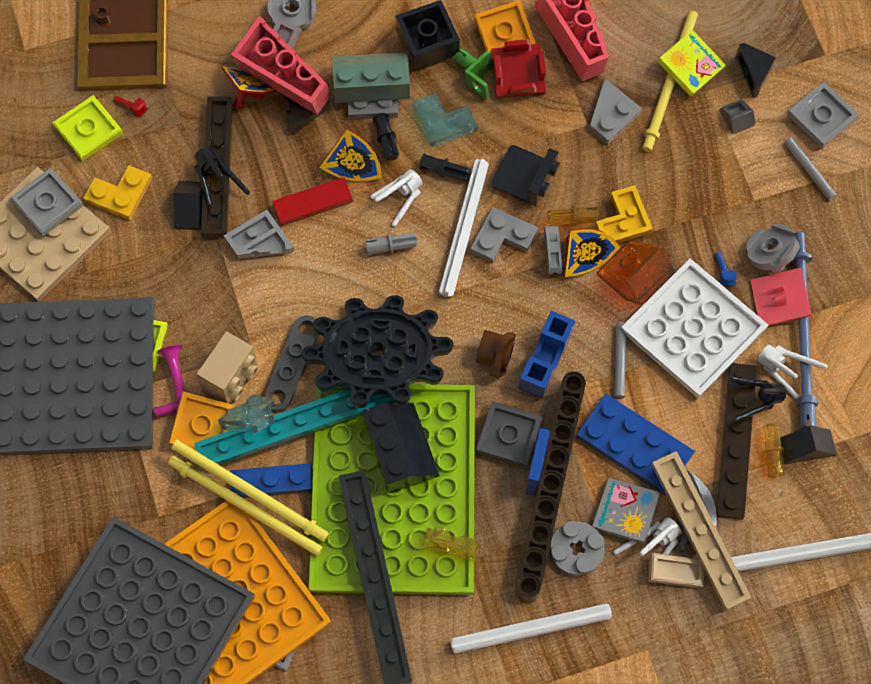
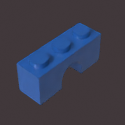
[518,311,575,399]

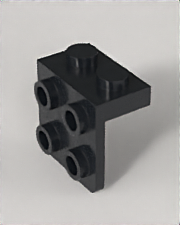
[492,145,560,206]

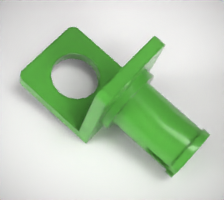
[454,48,492,100]

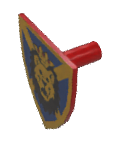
[221,66,276,109]
[319,128,382,182]
[564,228,620,277]

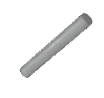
[784,137,837,201]
[614,322,626,399]

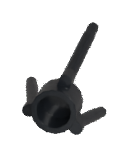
[194,147,250,207]
[729,376,786,423]

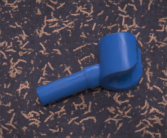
[715,252,737,286]

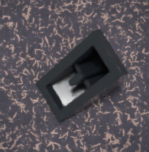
[736,43,776,98]
[173,181,203,230]
[778,426,837,464]

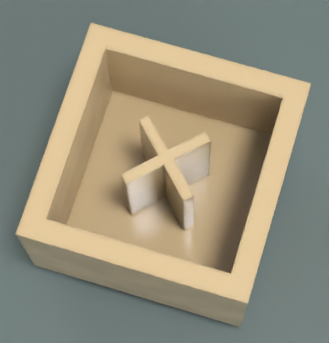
[197,331,258,404]

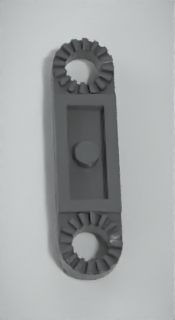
[264,315,319,413]

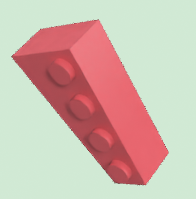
[534,0,609,82]
[231,15,331,115]

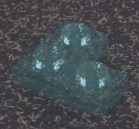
[413,93,478,147]
[218,394,276,433]

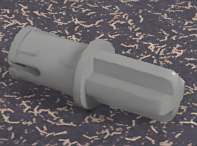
[366,233,418,256]

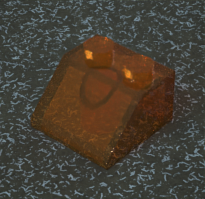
[596,239,675,305]

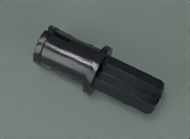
[372,113,399,161]
[419,154,470,181]

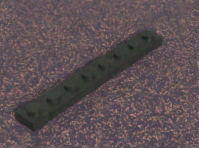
[339,470,413,684]

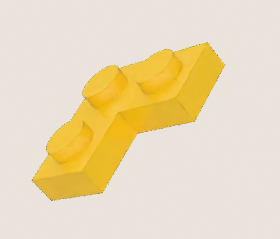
[83,165,153,220]
[595,185,653,244]

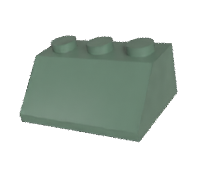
[333,52,410,103]

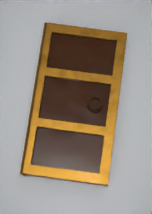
[77,0,168,91]

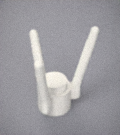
[370,169,423,227]
[758,345,828,400]
[613,518,682,556]

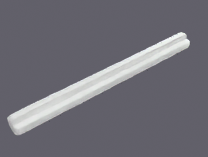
[439,159,489,297]
[731,533,871,572]
[451,604,612,654]

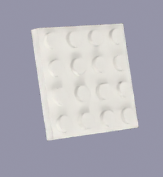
[621,258,768,399]

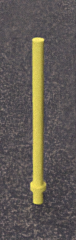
[642,11,698,152]
[171,440,329,542]
[168,456,323,557]

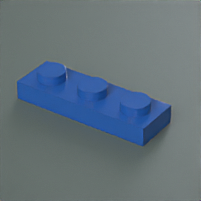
[230,463,313,498]

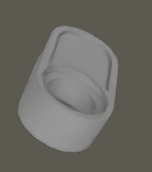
[544,226,562,275]

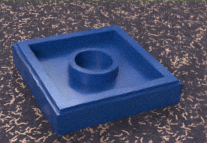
[526,428,550,496]

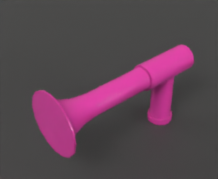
[154,345,187,418]

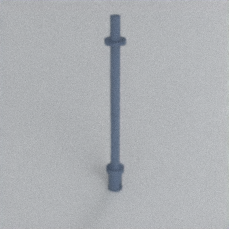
[791,232,818,429]

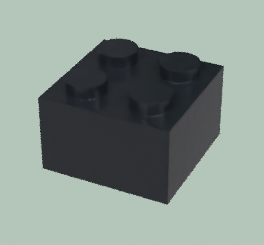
[395,0,460,71]

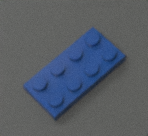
[576,394,695,496]

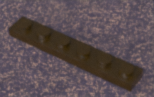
[201,97,233,238]
[716,363,757,520]

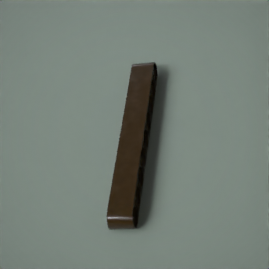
[516,371,586,603]

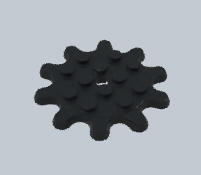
[301,295,454,408]

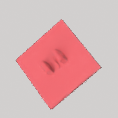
[751,268,812,326]

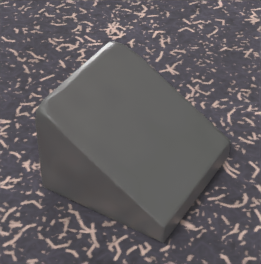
[720,99,755,134]

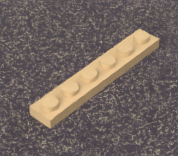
[651,451,752,611]

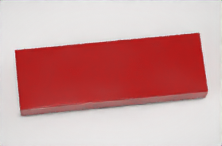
[272,177,353,226]

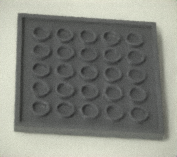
[0,297,155,455]
[23,517,255,684]

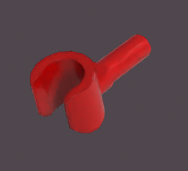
[113,96,148,117]

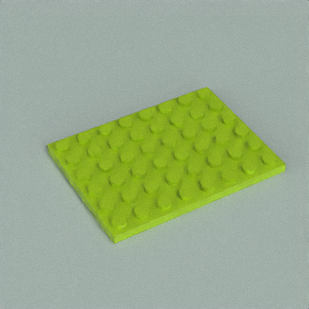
[309,384,475,595]

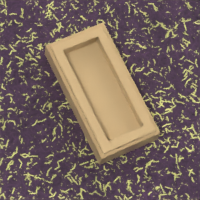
[648,553,704,589]

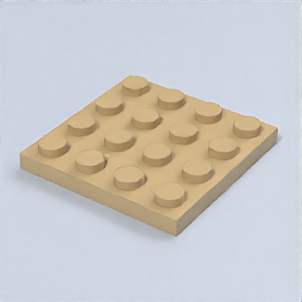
[0,167,111,302]

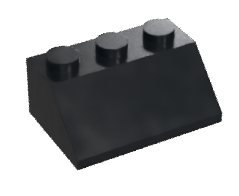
[362,402,440,493]

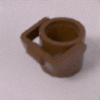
[476,330,516,379]

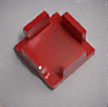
[490,39,546,99]

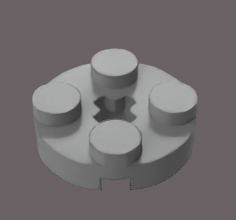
[267,0,317,30]
[746,224,800,273]
[550,521,605,577]

